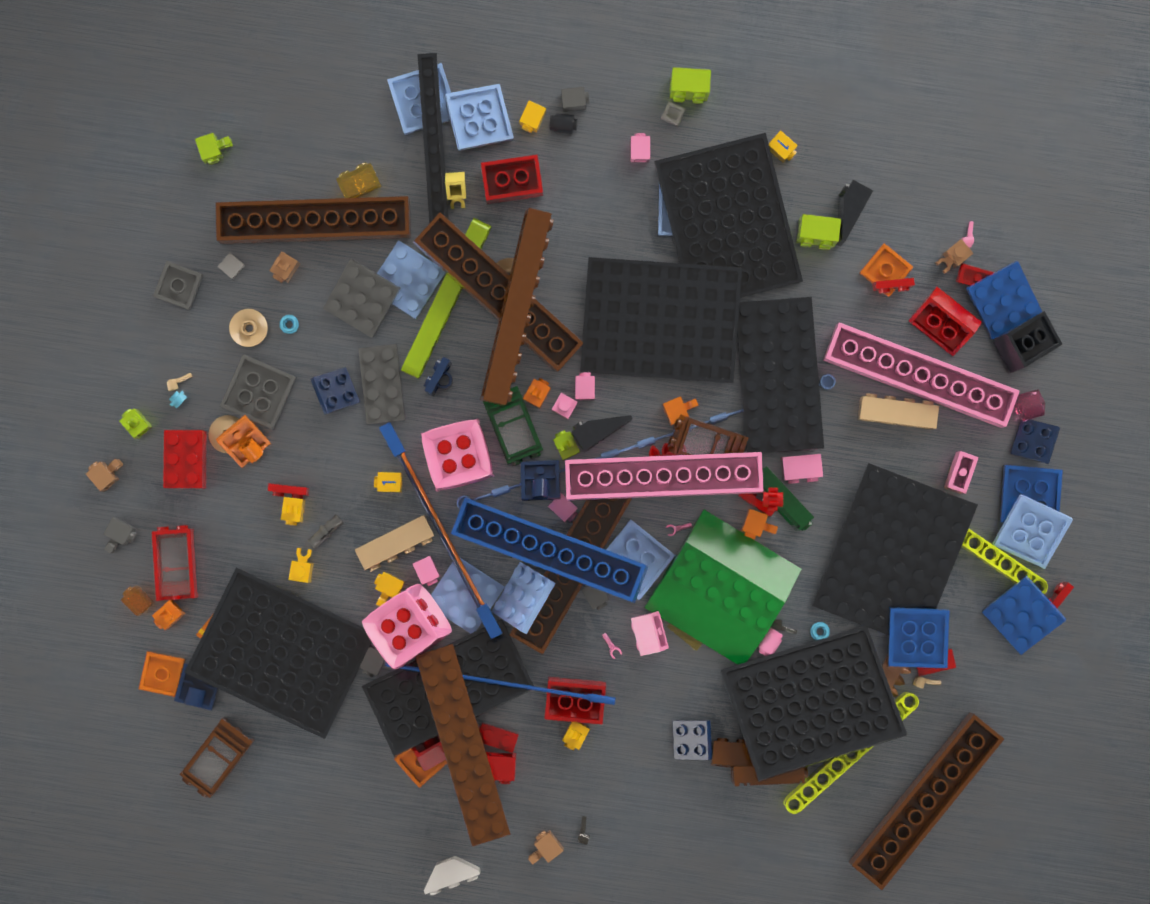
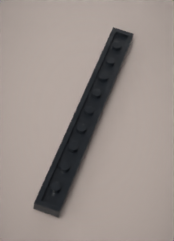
[417,53,449,223]

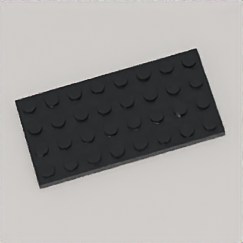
[737,297,824,453]
[362,619,534,757]

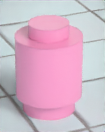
[758,627,783,656]

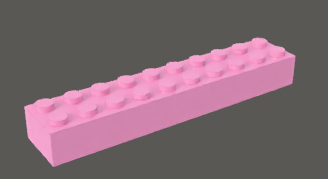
[823,323,1020,428]
[565,452,763,501]

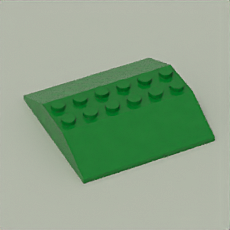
[644,509,802,665]

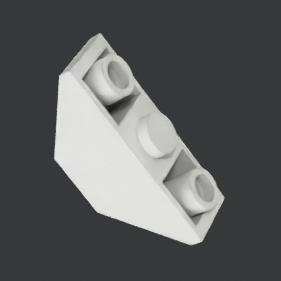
[424,856,481,895]

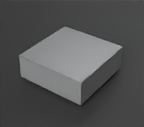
[661,101,686,127]
[218,253,245,280]

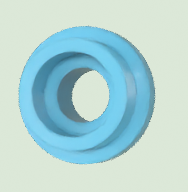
[280,315,299,334]
[169,391,186,408]
[810,622,830,641]

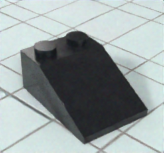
[837,180,873,247]
[993,311,1062,373]
[571,415,633,453]

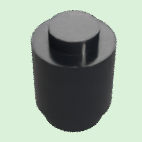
[550,113,578,134]

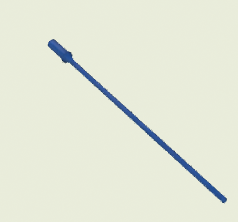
[385,662,616,705]

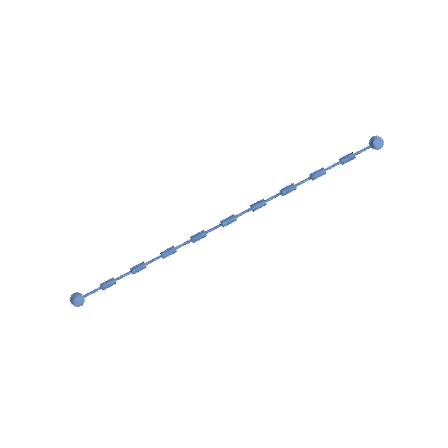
[457,374,836,509]

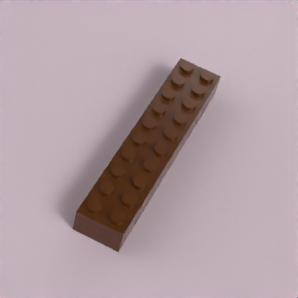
[216,196,411,244]
[480,208,554,406]
[413,212,583,372]
[510,498,632,654]
[415,644,511,847]
[849,712,1004,890]

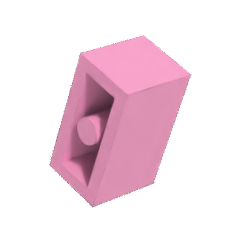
[944,451,979,494]
[781,454,823,484]
[631,611,669,656]

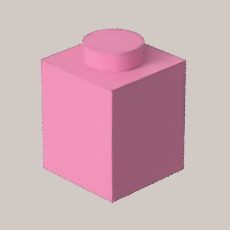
[630,133,650,163]
[575,372,595,400]
[552,393,578,420]
[548,493,578,522]
[413,556,441,586]

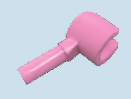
[962,221,974,248]
[665,523,692,536]
[602,633,622,659]

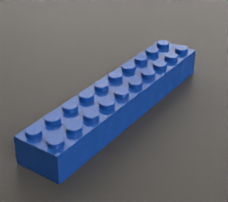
[451,498,648,603]

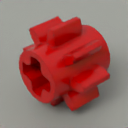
[763,487,783,511]

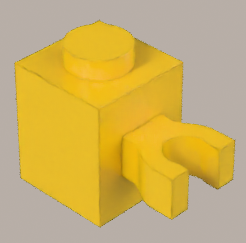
[281,497,305,526]
[289,548,314,583]
[374,571,405,606]
[562,722,590,751]

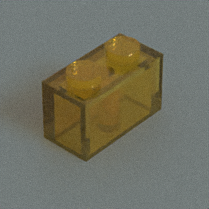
[336,162,382,198]

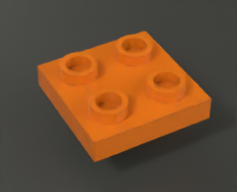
[216,415,271,468]

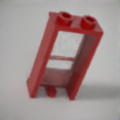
[152,525,198,601]

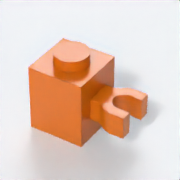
[523,378,551,409]
[662,396,699,426]
[741,509,778,539]
[152,600,186,630]

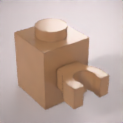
[935,239,974,274]
[269,251,300,283]
[86,458,124,492]
[528,830,564,864]

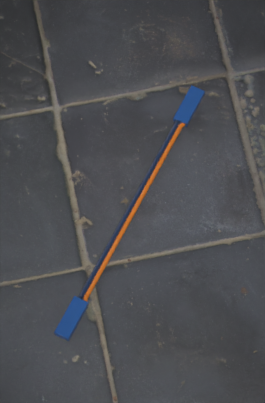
[379,422,502,639]

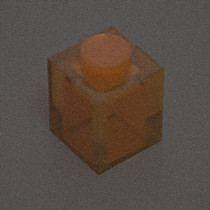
[121,586,154,616]

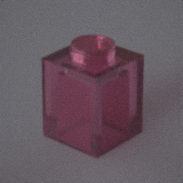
[1014,389,1045,421]

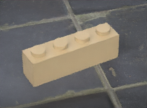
[857,393,939,430]
[355,515,435,572]

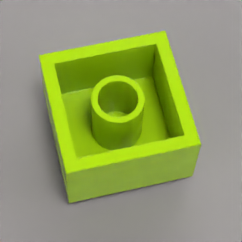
[669,67,711,104]
[796,214,841,250]

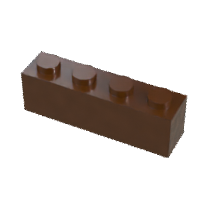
[711,738,753,768]

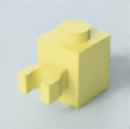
[445,172,466,209]

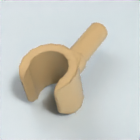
[167,373,192,391]
[913,676,941,689]

